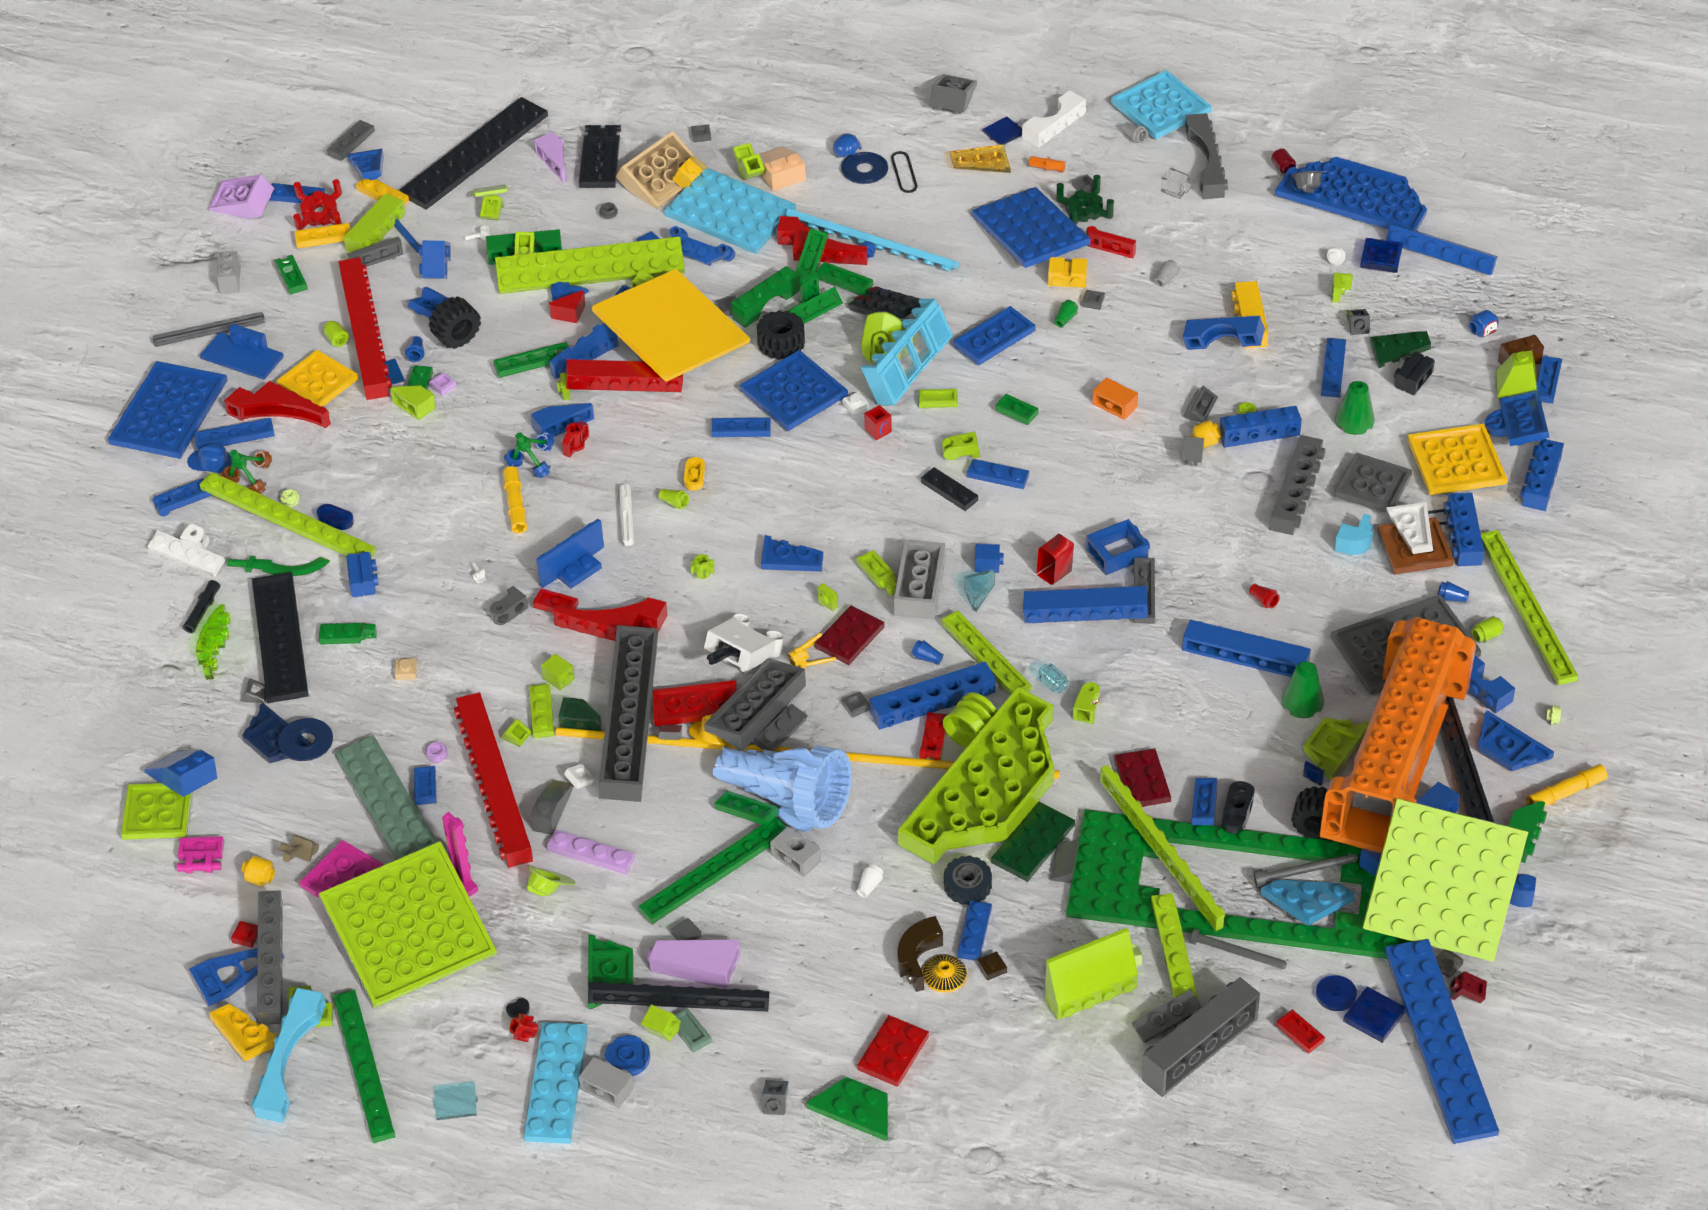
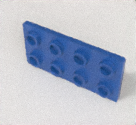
[200,324,284,380]
[536,519,604,589]

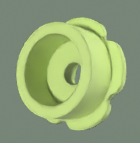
[280,489,300,507]
[1547,704,1561,725]

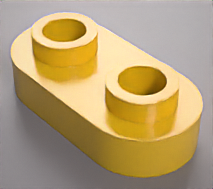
[684,457,705,491]

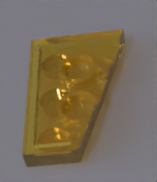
[950,144,1011,173]

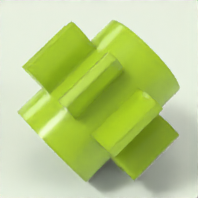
[690,554,715,579]

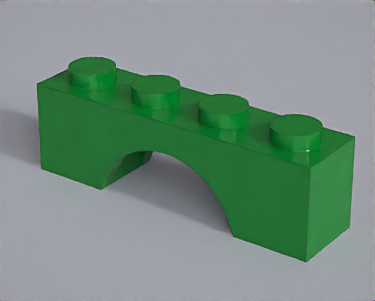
[486,229,562,265]
[731,266,800,328]

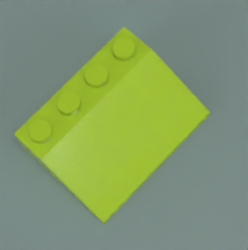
[1045,927,1138,1020]

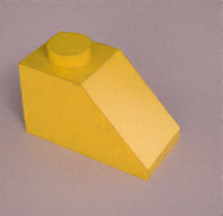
[672,156,708,189]

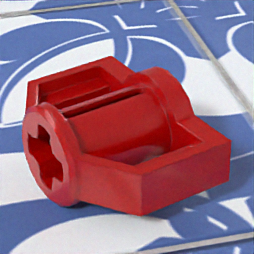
[562,421,590,458]

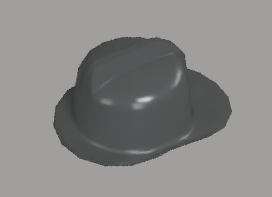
[1291,171,1327,193]

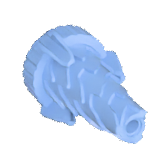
[713,745,852,832]

